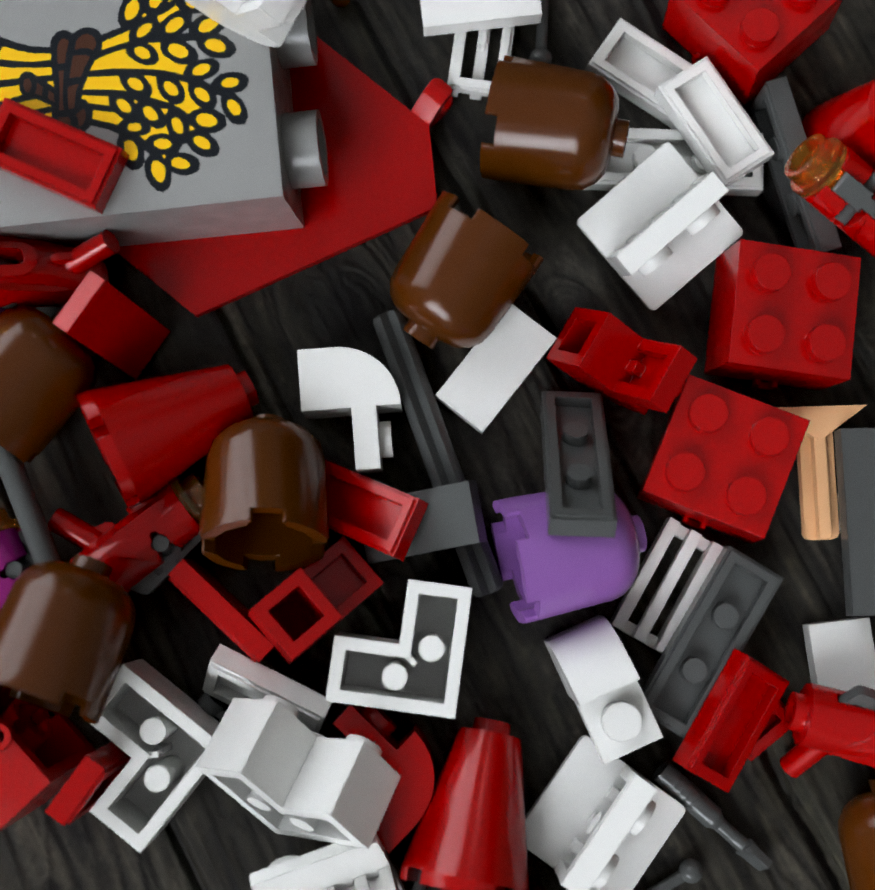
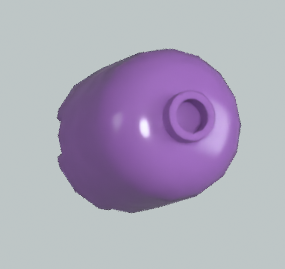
[491,492,647,624]

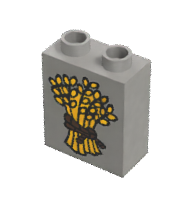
[0,0,329,247]

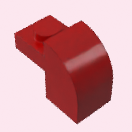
[546,307,698,415]
[248,536,384,665]
[333,704,435,854]

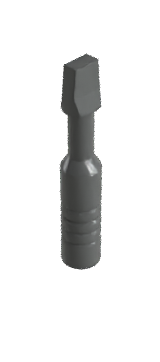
[652,760,773,871]

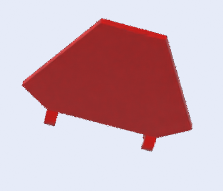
[118,37,453,318]

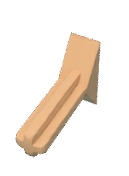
[776,405,867,541]

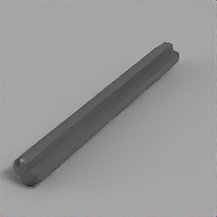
[373,309,503,597]

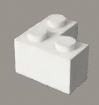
[325,579,472,719]
[81,659,220,853]
[196,695,401,849]

